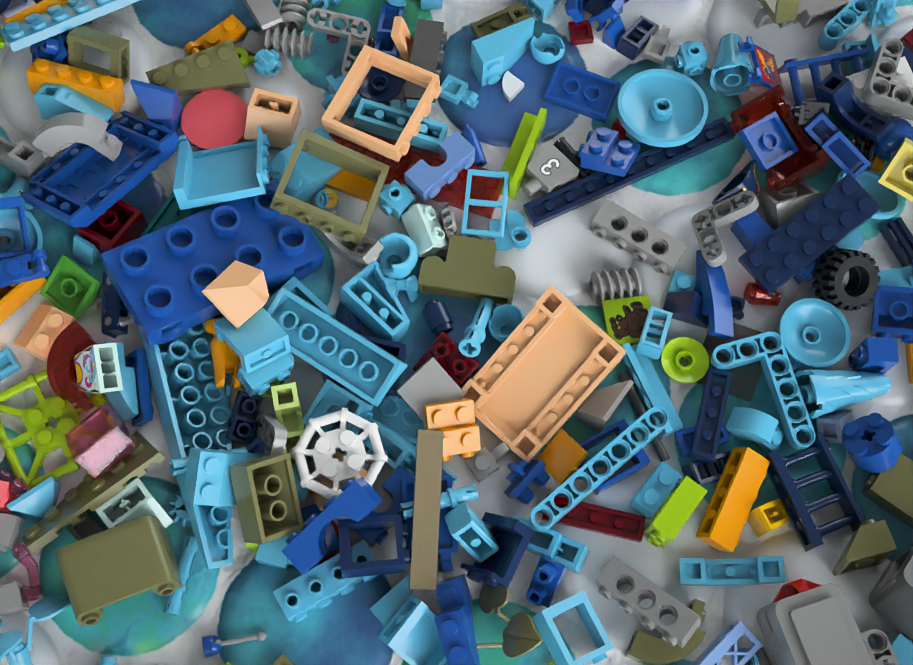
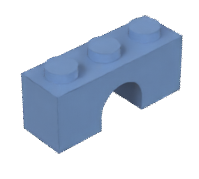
[404,130,475,202]

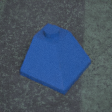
[130,79,183,134]

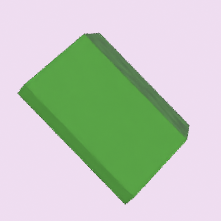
[39,254,101,320]

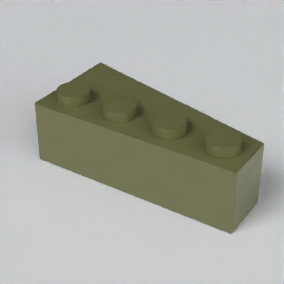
[145,40,251,96]

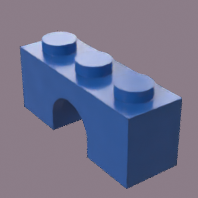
[354,466,413,548]

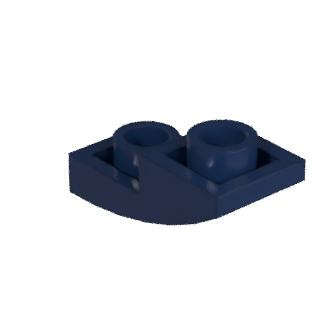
[226,390,263,445]

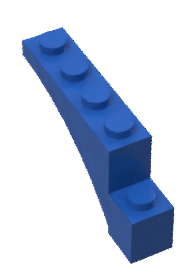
[434,574,481,665]

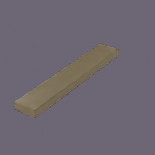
[409,429,444,590]

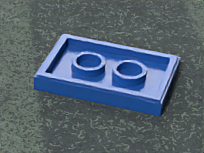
[542,60,621,123]

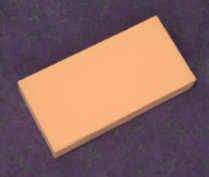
[391,16,414,61]

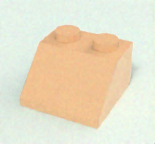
[13,304,82,365]

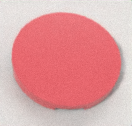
[181,89,248,150]

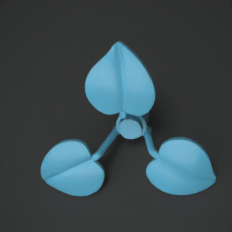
[0,595,71,665]

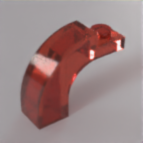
[47,320,97,412]

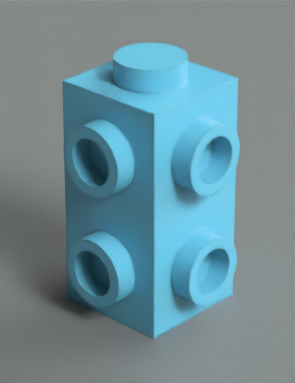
[237,352,294,397]

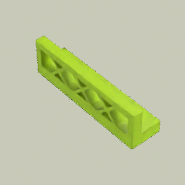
[494,108,547,199]

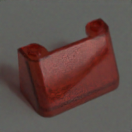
[729,85,830,191]

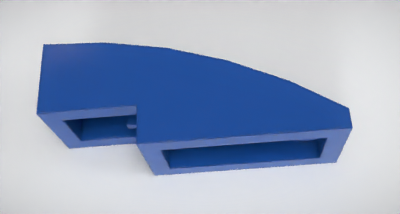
[374,4,404,58]
[803,111,871,179]

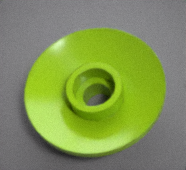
[661,337,709,384]

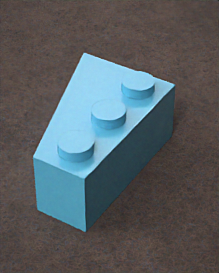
[340,260,410,342]

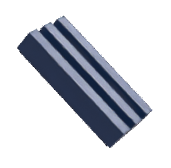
[879,217,913,267]

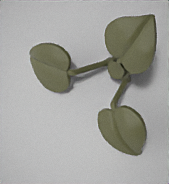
[477,584,543,658]

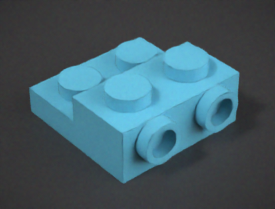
[301,379,373,435]

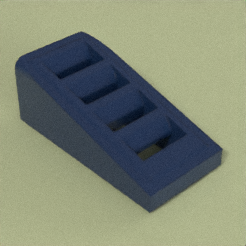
[616,15,659,60]
[681,450,731,486]

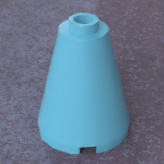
[709,33,755,96]

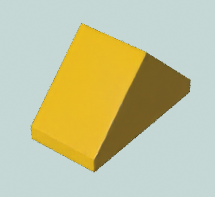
[748,498,791,538]

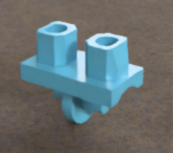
[867,0,898,29]
[322,74,361,119]

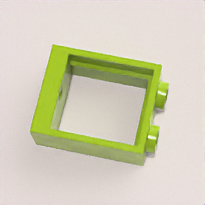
[643,476,708,548]

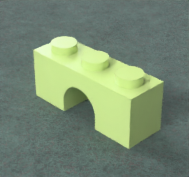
[271,382,311,464]

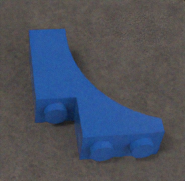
[730,210,838,284]

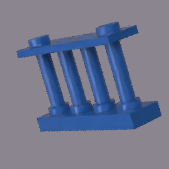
[777,46,871,122]

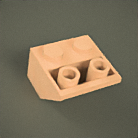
[244,88,302,150]

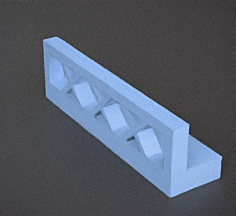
[691,621,763,665]

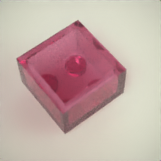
[64,403,136,478]

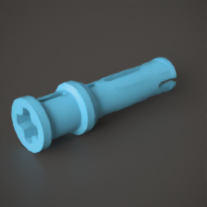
[458,298,495,357]

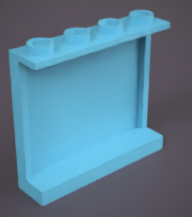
[173,126,270,210]

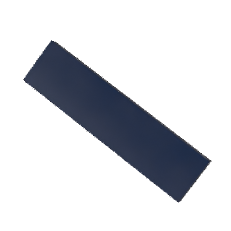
[689,367,733,464]

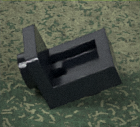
[794,100,830,126]

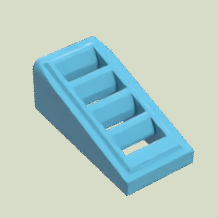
[636,306,673,360]

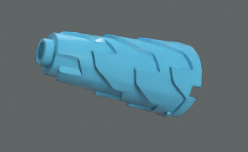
[795,369,891,419]

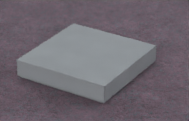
[395,357,465,424]

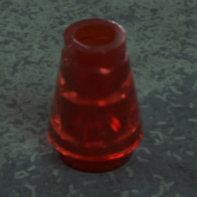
[743,281,781,307]

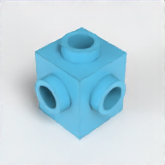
[674,41,709,77]
[379,180,415,222]

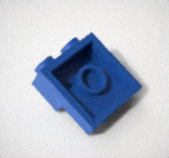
[578,127,640,177]
[870,285,913,344]

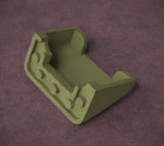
[56,515,183,626]

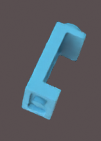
[214,307,291,374]
[378,595,447,665]

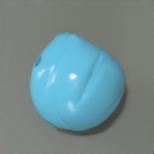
[377,232,418,279]

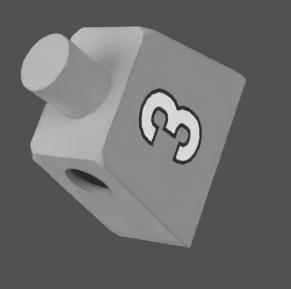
[522,141,579,197]

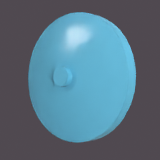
[616,69,708,147]

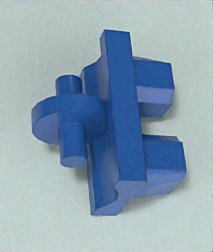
[32,33,69,66]
[504,459,550,504]
[526,554,566,608]

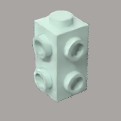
[401,203,448,257]

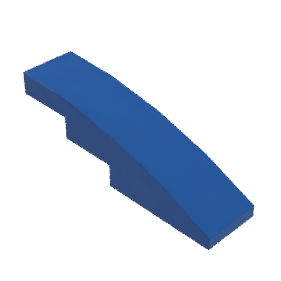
[696,250,734,340]

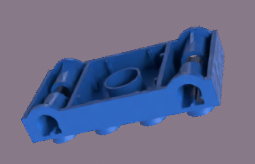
[101,179,325,347]

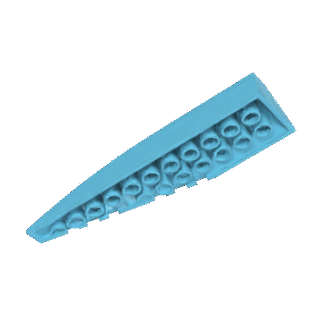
[139,316,233,570]

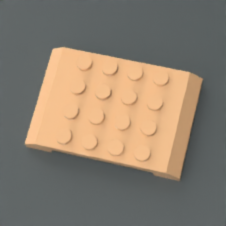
[460,285,627,463]

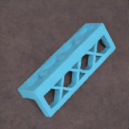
[621,342,684,439]

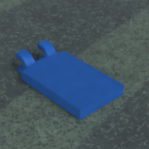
[400,475,458,572]

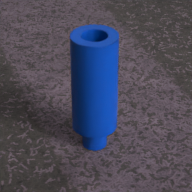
[461,124,487,169]

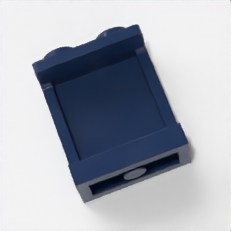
[460,512,534,588]

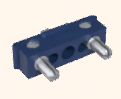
[97,271,135,339]

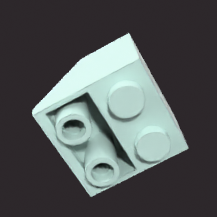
[95,477,174,529]

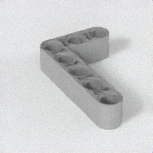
[862,37,913,121]

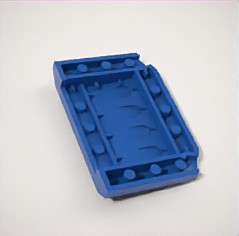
[21,111,179,228]

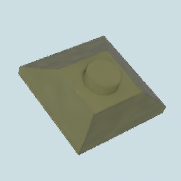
[832,519,897,576]

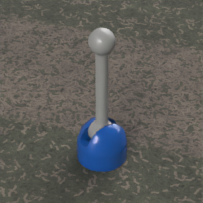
[202,630,267,658]

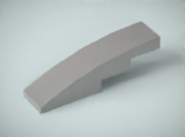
[753,0,849,29]

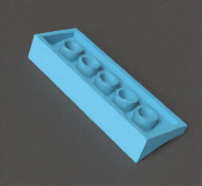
[267,287,408,407]

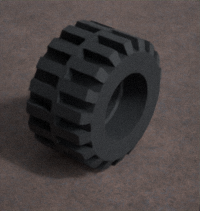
[812,248,880,311]

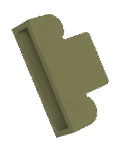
[418,235,516,304]

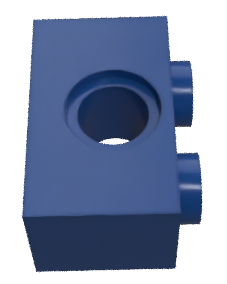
[848,338,899,374]

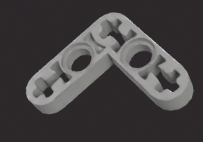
[307,8,370,76]
[692,190,759,267]
[255,412,287,457]

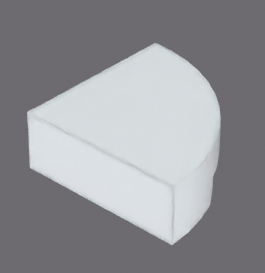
[502,71,525,102]

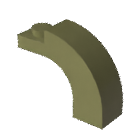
[625,599,706,665]

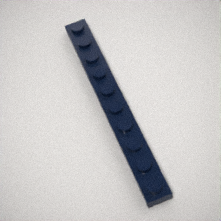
[523,117,736,228]

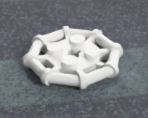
[291,408,388,499]

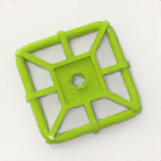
[0,355,122,491]

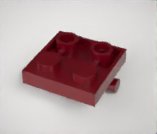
[412,332,480,388]

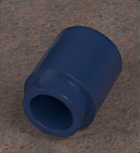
[422,300,454,337]

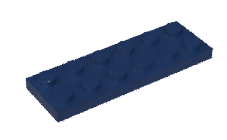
[738,173,881,296]

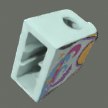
[74,343,123,393]

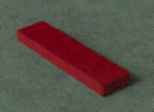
[542,494,646,543]

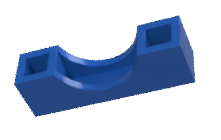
[282,477,383,575]

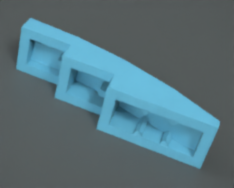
[363,419,458,486]

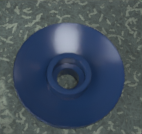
[358,66,402,103]

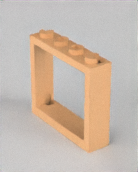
[321,45,442,162]

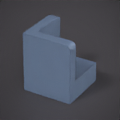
[816,410,853,443]

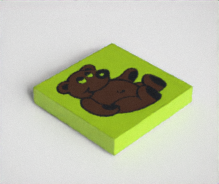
[601,295,657,346]

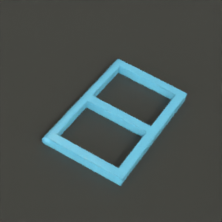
[461,169,510,239]

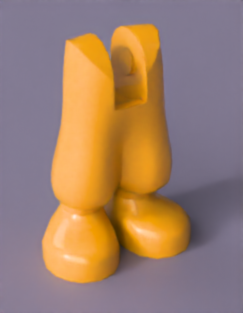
[205,318,242,389]

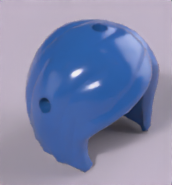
[870,117,913,162]

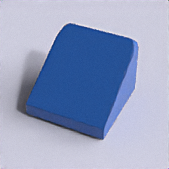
[602,16,626,50]

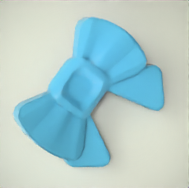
[387,274,419,302]

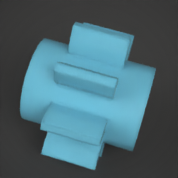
[254,48,281,77]

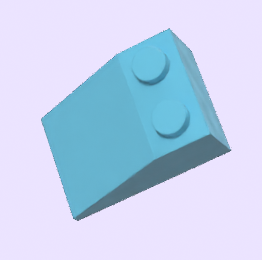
[470,17,535,87]
[268,127,342,202]
[183,448,263,506]

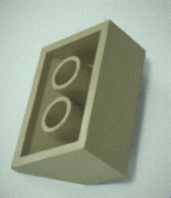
[229,453,304,544]

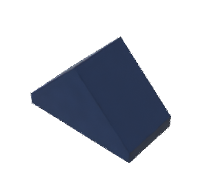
[663,291,709,329]

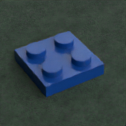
[738,111,799,173]

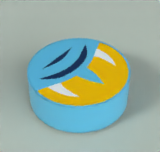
[315,188,339,210]

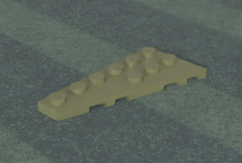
[21,431,166,554]

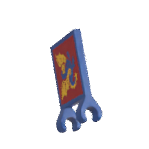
[737,36,785,95]

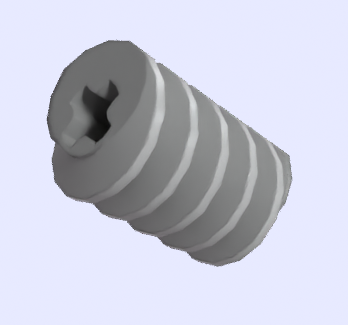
[278,0,311,32]
[264,24,314,60]
[589,266,642,302]

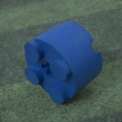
[843,413,902,473]

